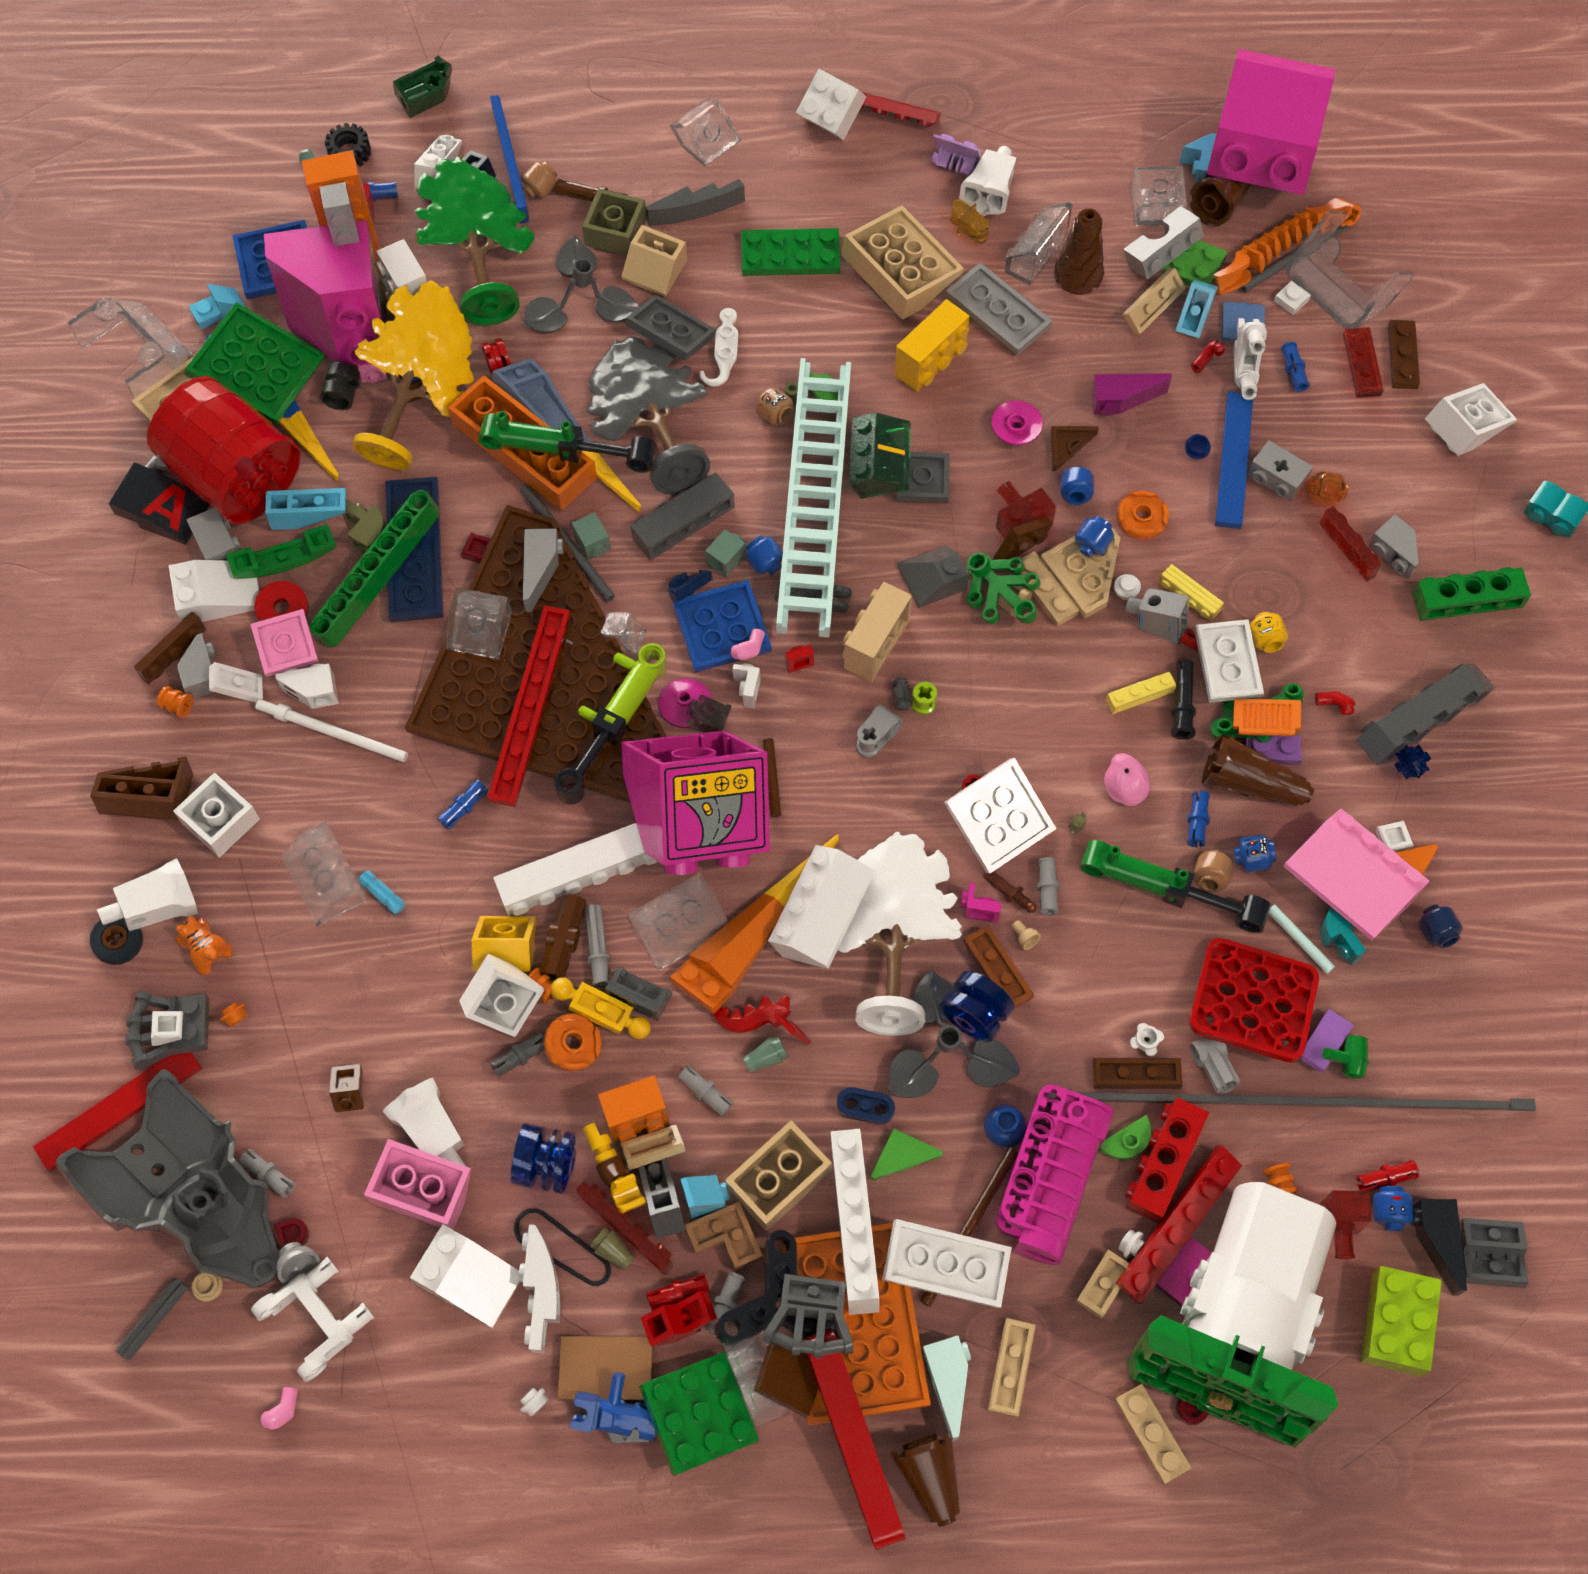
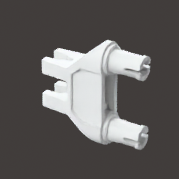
[1233,318,1267,400]

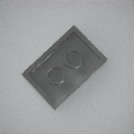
[625,294,716,361]

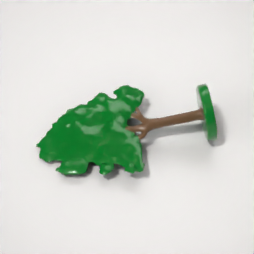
[415,157,535,326]

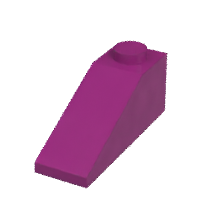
[1092,373,1172,416]

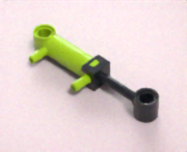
[555,643,667,805]

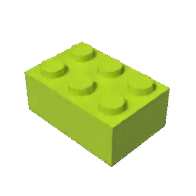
[1360,1266,1442,1377]

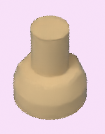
[1011,920,1041,950]

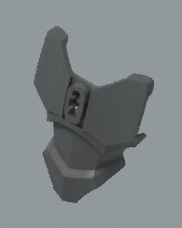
[56,1069,280,1288]

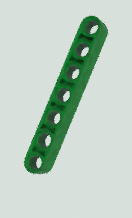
[310,490,440,647]

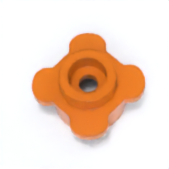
[219,1002,249,1028]

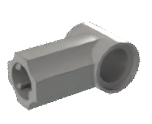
[1190,1038,1240,1094]

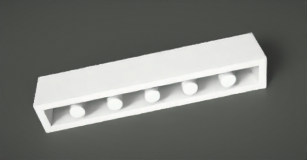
[493,823,658,916]
[831,1129,879,1315]

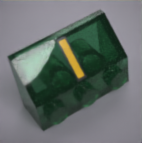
[849,412,911,499]

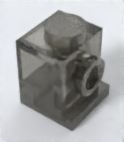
[686,694,732,733]

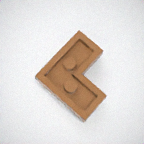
[684,1201,763,1271]

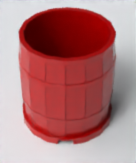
[147,376,301,525]

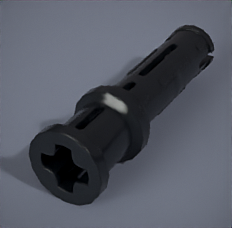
[1171,659,1196,740]

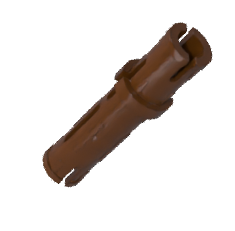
[555,178,628,202]

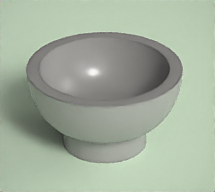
[276,1242,320,1284]

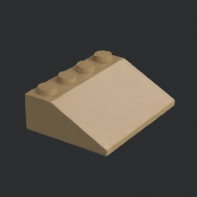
[841,205,964,320]

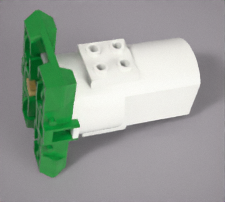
[1126,1182,1338,1448]

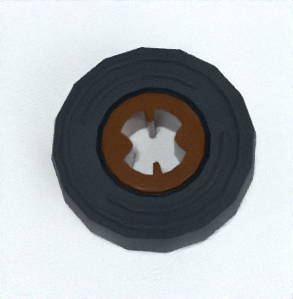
[90,918,143,965]

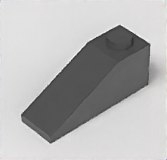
[638,1158,685,1239]

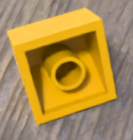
[471,916,536,973]

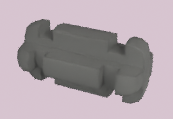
[892,677,912,711]

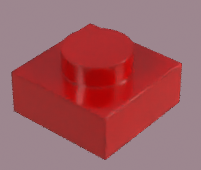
[785,644,814,673]

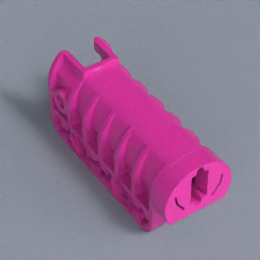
[996,1084,1114,1265]

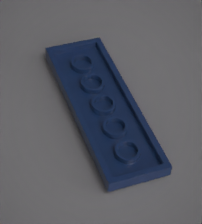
[385,477,444,622]

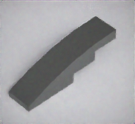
[645,179,745,226]

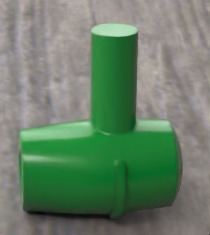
[1322,1035,1369,1079]

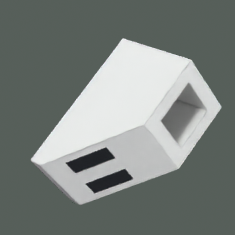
[275,664,339,709]

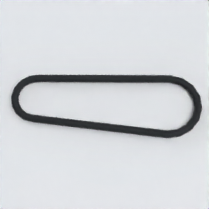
[514,1209,611,1286]

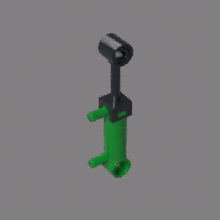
[478,411,657,473]
[1079,840,1271,933]

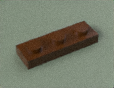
[1388,320,1420,389]
[134,612,206,685]

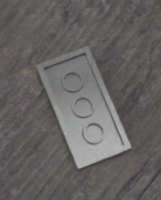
[945,262,1053,356]

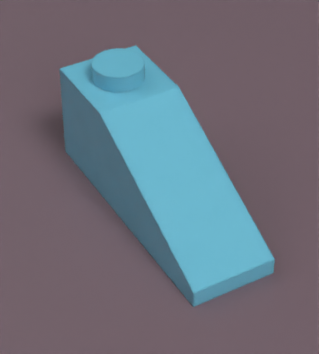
[265,488,346,530]

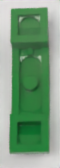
[226,524,336,579]

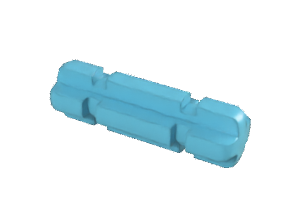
[358,870,406,915]

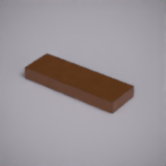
[1092,1058,1182,1089]

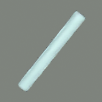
[1269,905,1335,974]

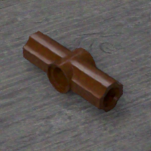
[539,893,586,981]

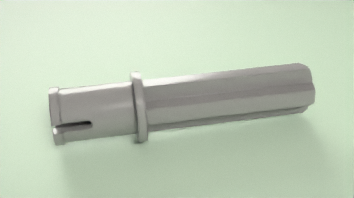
[585,904,610,988]

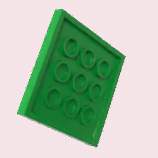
[184,302,326,427]

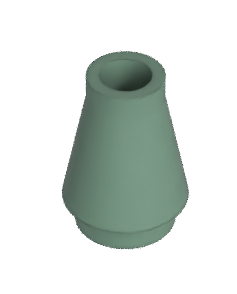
[743,1036,788,1072]

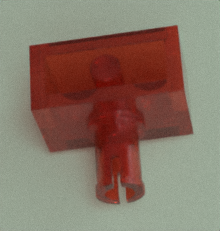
[996,481,1056,539]
[1319,1190,1372,1260]

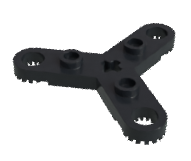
[714,1230,842,1353]

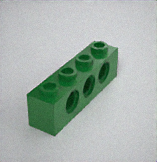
[1412,567,1531,621]

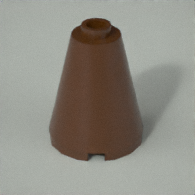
[1189,176,1252,226]
[891,1431,960,1527]

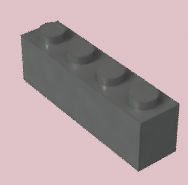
[631,472,735,561]

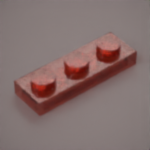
[1343,327,1384,398]
[1320,506,1382,582]

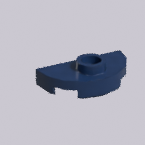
[668,570,713,602]

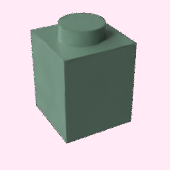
[571,512,611,560]
[705,529,746,578]

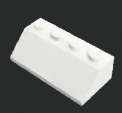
[768,845,875,969]

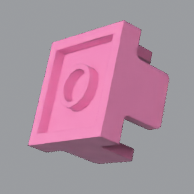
[250,609,319,677]

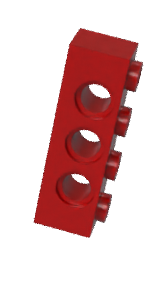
[1125,1097,1209,1224]

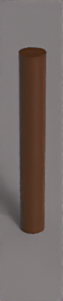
[763,738,782,817]

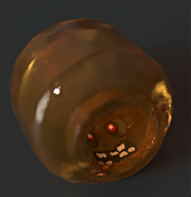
[1306,471,1348,507]

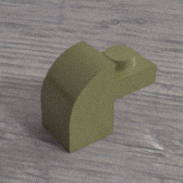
[343,499,386,554]

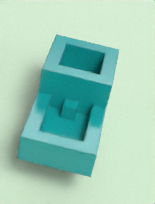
[1320,907,1367,965]

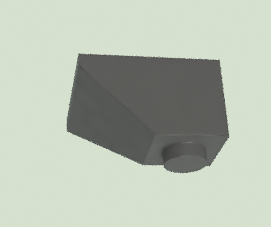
[897,545,969,608]

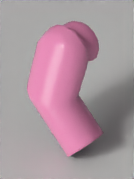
[731,629,765,660]
[261,1387,298,1430]

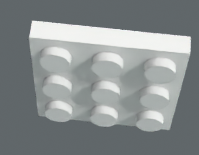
[944,758,1056,873]

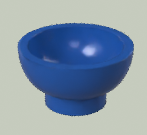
[984,1105,1026,1147]

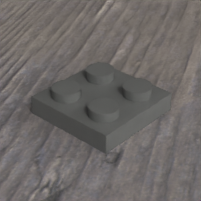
[896,452,949,503]

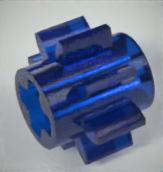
[1394,744,1431,779]

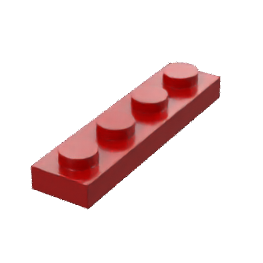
[861,92,941,127]

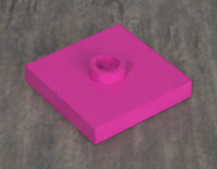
[1155,1237,1212,1307]

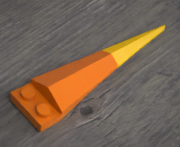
[670,834,839,1014]

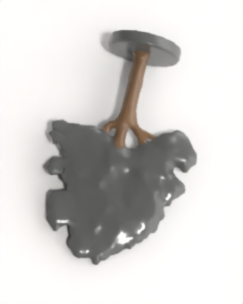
[586,336,710,495]

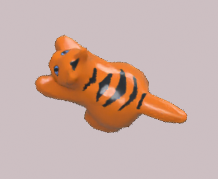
[176,916,233,975]

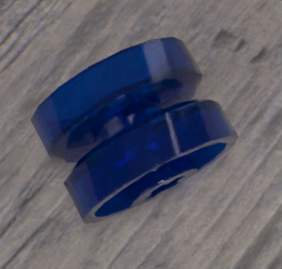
[939,970,1015,1042]

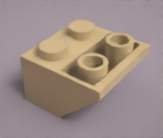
[621,225,688,297]

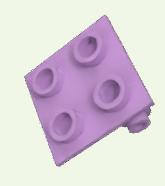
[931,134,982,176]

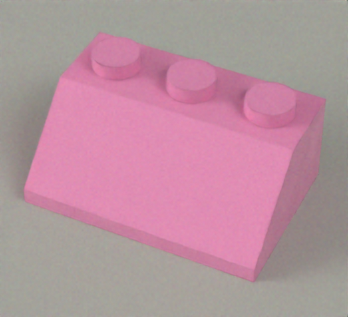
[364,1139,472,1230]

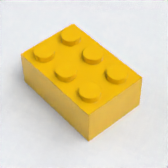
[895,299,970,392]

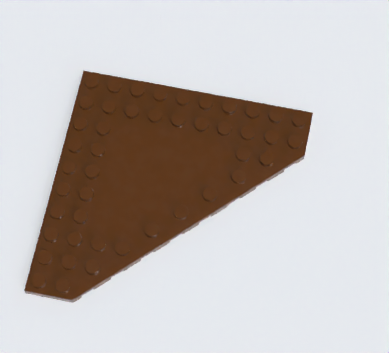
[405,505,667,803]

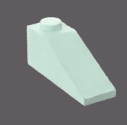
[922,1336,971,1442]

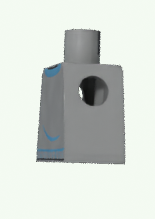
[1125,588,1189,644]

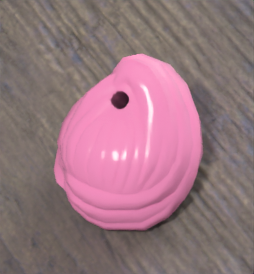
[1104,753,1150,806]

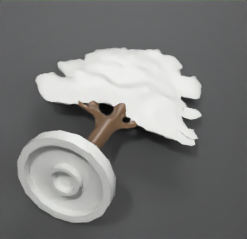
[838,832,962,1036]

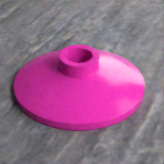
[991,400,1043,445]
[658,678,712,728]

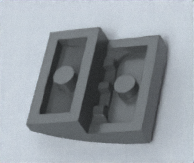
[1461,1218,1528,1288]

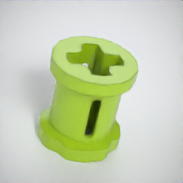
[912,682,937,715]

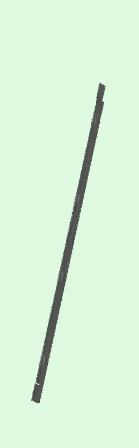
[1048,1089,1536,1111]

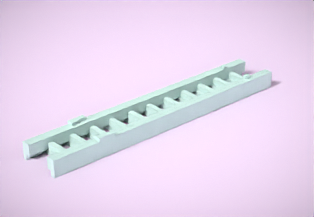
[776,358,851,637]

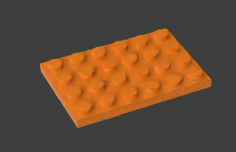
[780,1223,931,1426]

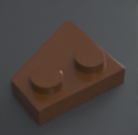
[992,516,1053,560]

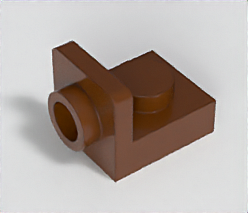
[329,1064,364,1112]

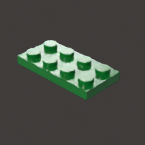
[741,228,840,276]

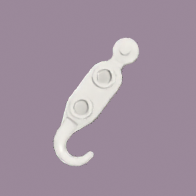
[700,308,738,387]

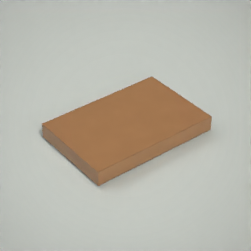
[558,1336,653,1401]

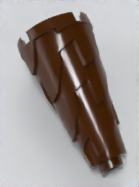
[1054,208,1104,295]
[1201,734,1314,806]

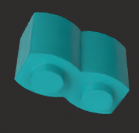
[1524,481,1588,538]

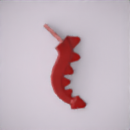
[712,995,811,1044]

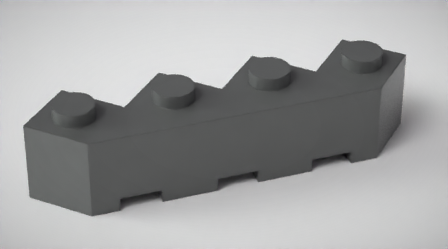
[1356,664,1496,765]

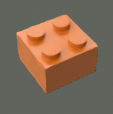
[598,1075,669,1143]

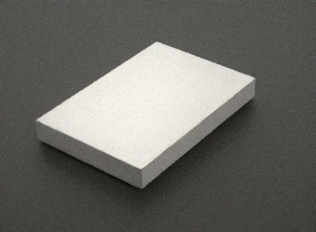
[1194,619,1264,703]

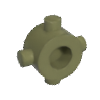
[783,382,798,401]
[1069,812,1087,835]

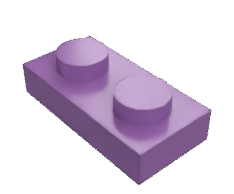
[1244,736,1302,765]

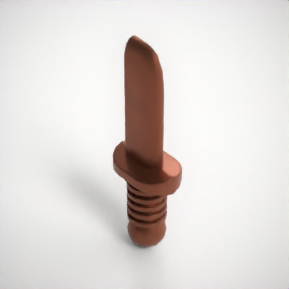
[983,872,1037,913]

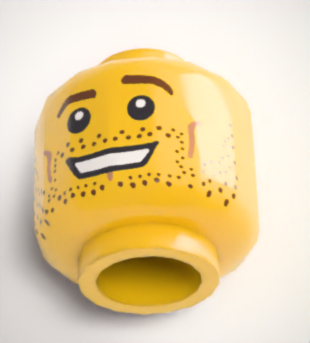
[1250,612,1288,653]

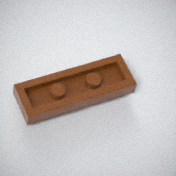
[963,925,1034,1012]

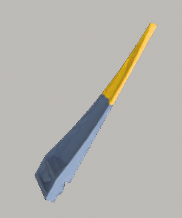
[491,358,641,512]

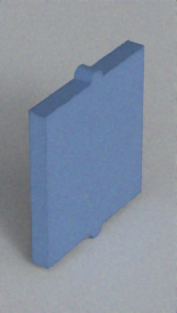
[1222,301,1265,342]

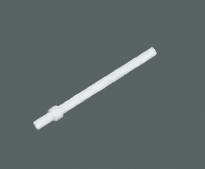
[256,699,408,763]

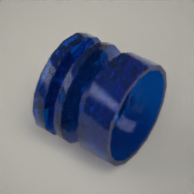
[511,1123,576,1194]

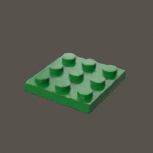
[639,1352,759,1477]

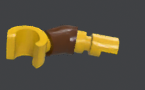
[583,1122,647,1214]

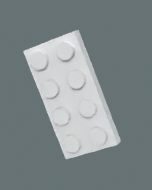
[882,1219,1012,1308]

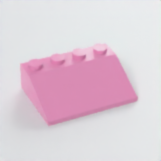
[1283,809,1429,941]

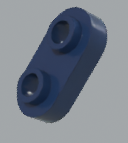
[837,1087,895,1125]

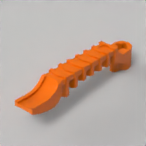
[1214,197,1361,295]

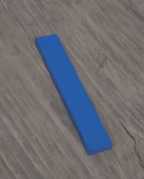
[490,95,529,224]
[1215,391,1253,529]

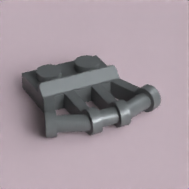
[125,991,209,1070]
[762,1274,853,1358]

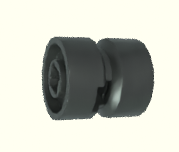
[320,362,361,410]

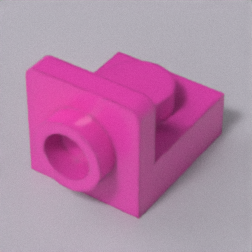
[960,882,1002,923]

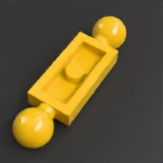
[551,978,651,1039]

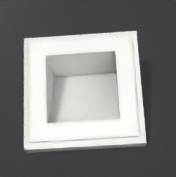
[151,1011,183,1046]

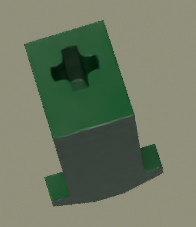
[393,56,452,118]

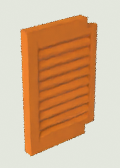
[1233,699,1301,736]

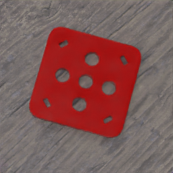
[1189,938,1319,1063]

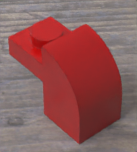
[640,1290,718,1347]

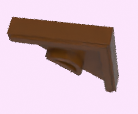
[1050,426,1099,471]

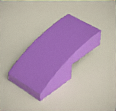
[1301,1009,1353,1073]

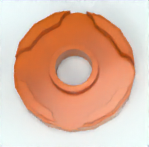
[1116,490,1169,540]
[543,1013,602,1072]

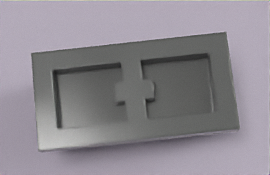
[605,966,673,1021]

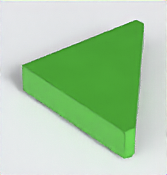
[870,1129,943,1181]

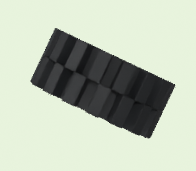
[325,123,371,167]

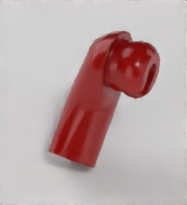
[1191,340,1225,373]
[1315,691,1356,715]

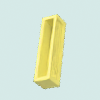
[1159,564,1224,621]
[1106,672,1176,714]

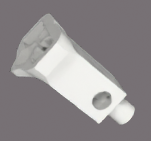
[959,146,1016,217]
[97,858,198,931]
[383,1077,466,1166]

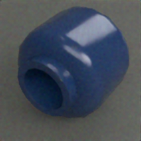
[1419,904,1463,948]

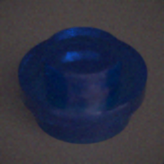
[1185,434,1211,459]

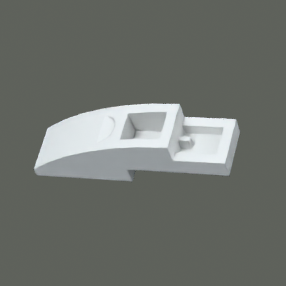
[519,1225,561,1354]

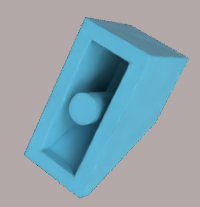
[1175,279,1218,338]
[681,1175,730,1221]

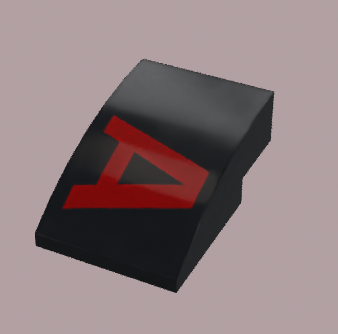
[108,462,210,545]

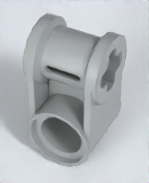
[856,704,903,758]

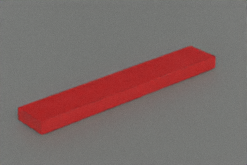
[33,1052,202,1172]

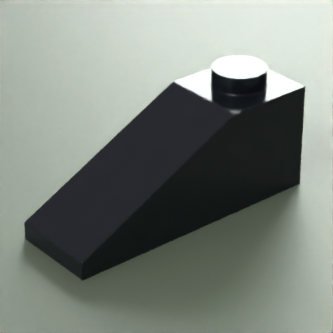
[1411,1199,1467,1296]

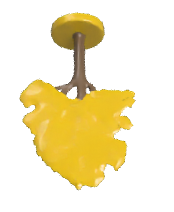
[351,280,474,471]

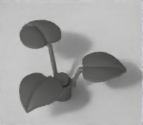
[523,235,639,333]
[888,971,1020,1098]

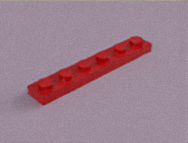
[1116,1145,1242,1304]

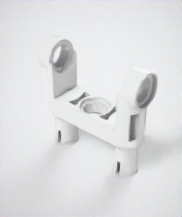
[251,1257,375,1382]

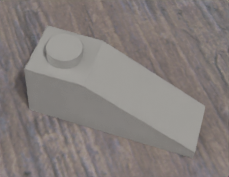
[523,529,564,612]

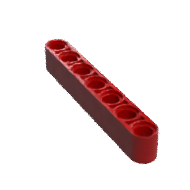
[802,1327,906,1550]

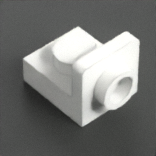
[732,663,761,708]

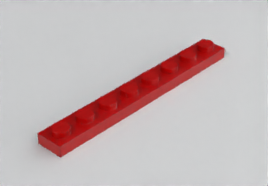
[487,605,571,807]

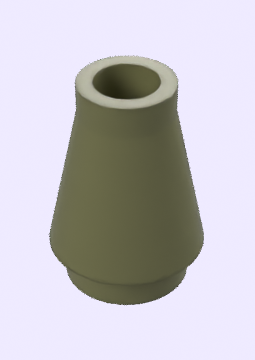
[590,1227,635,1271]

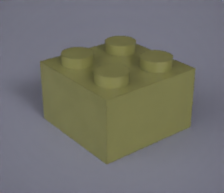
[582,188,647,256]

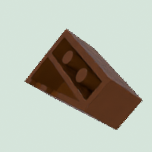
[90,756,194,820]

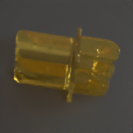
[951,199,990,244]

